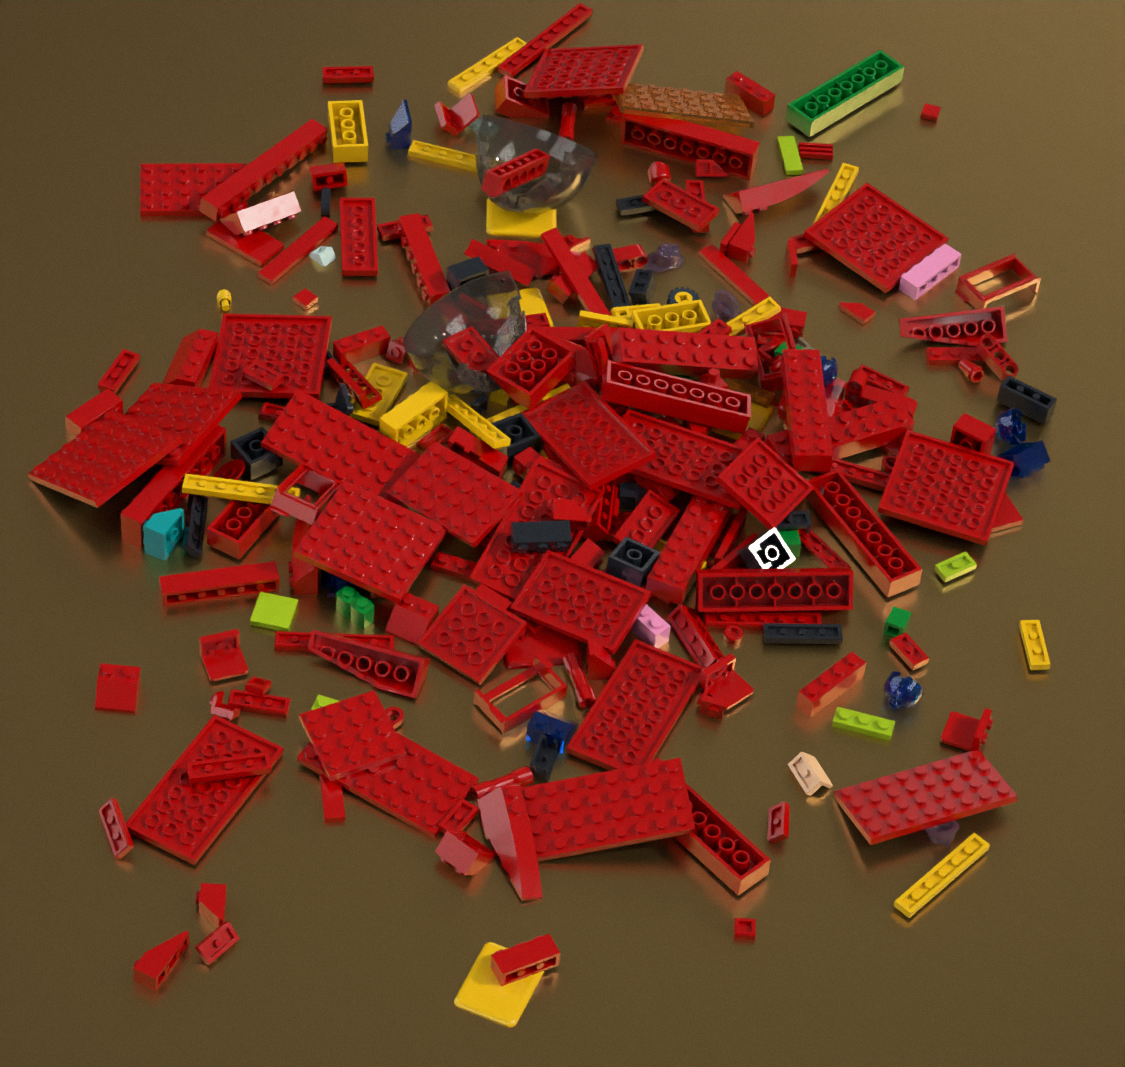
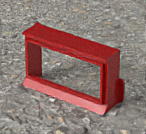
[955,253,1041,309]
[744,311,797,394]
[270,463,342,525]
[473,653,567,734]

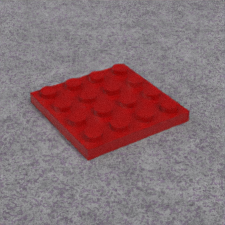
[715,437,814,529]
[417,584,528,685]
[299,690,406,781]

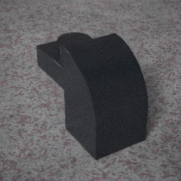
[619,482,648,510]

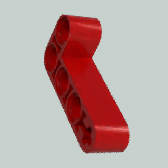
[844,369,918,419]

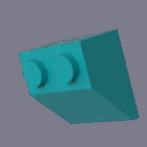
[143,508,184,561]

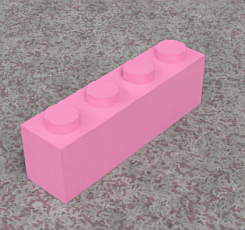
[899,244,961,300]
[631,604,671,648]

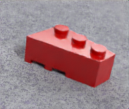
[448,426,509,479]

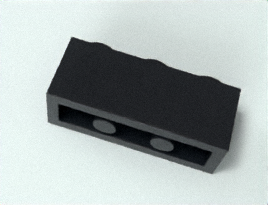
[997,375,1057,425]
[510,520,572,553]

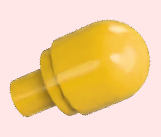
[217,289,232,311]

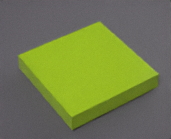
[250,592,298,632]

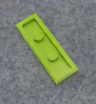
[777,136,803,175]

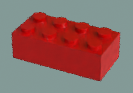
[206,481,279,560]

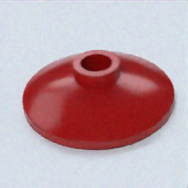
[213,459,245,480]

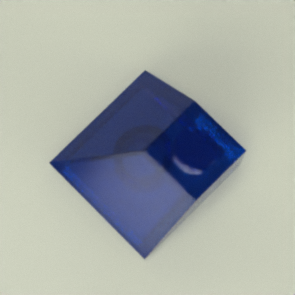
[385,99,412,150]

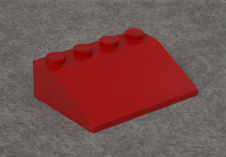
[486,326,576,410]

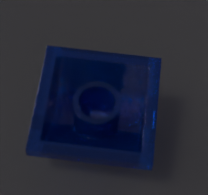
[996,441,1050,479]
[526,710,579,754]

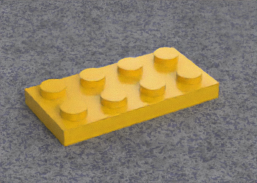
[350,363,408,426]

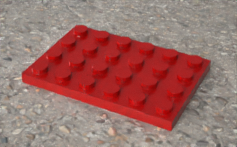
[140,163,247,216]
[386,441,523,548]
[510,550,651,655]

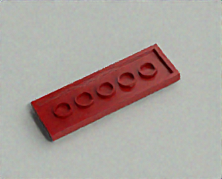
[340,198,378,276]

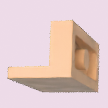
[787,751,833,796]

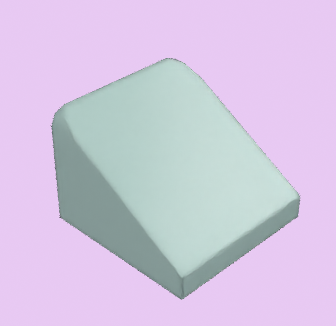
[309,246,336,266]

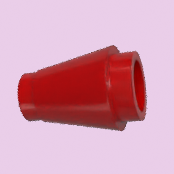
[958,359,984,383]

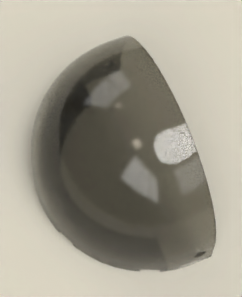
[475,114,599,214]
[403,270,527,395]

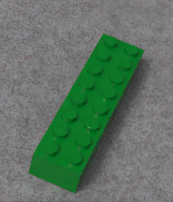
[785,50,905,137]

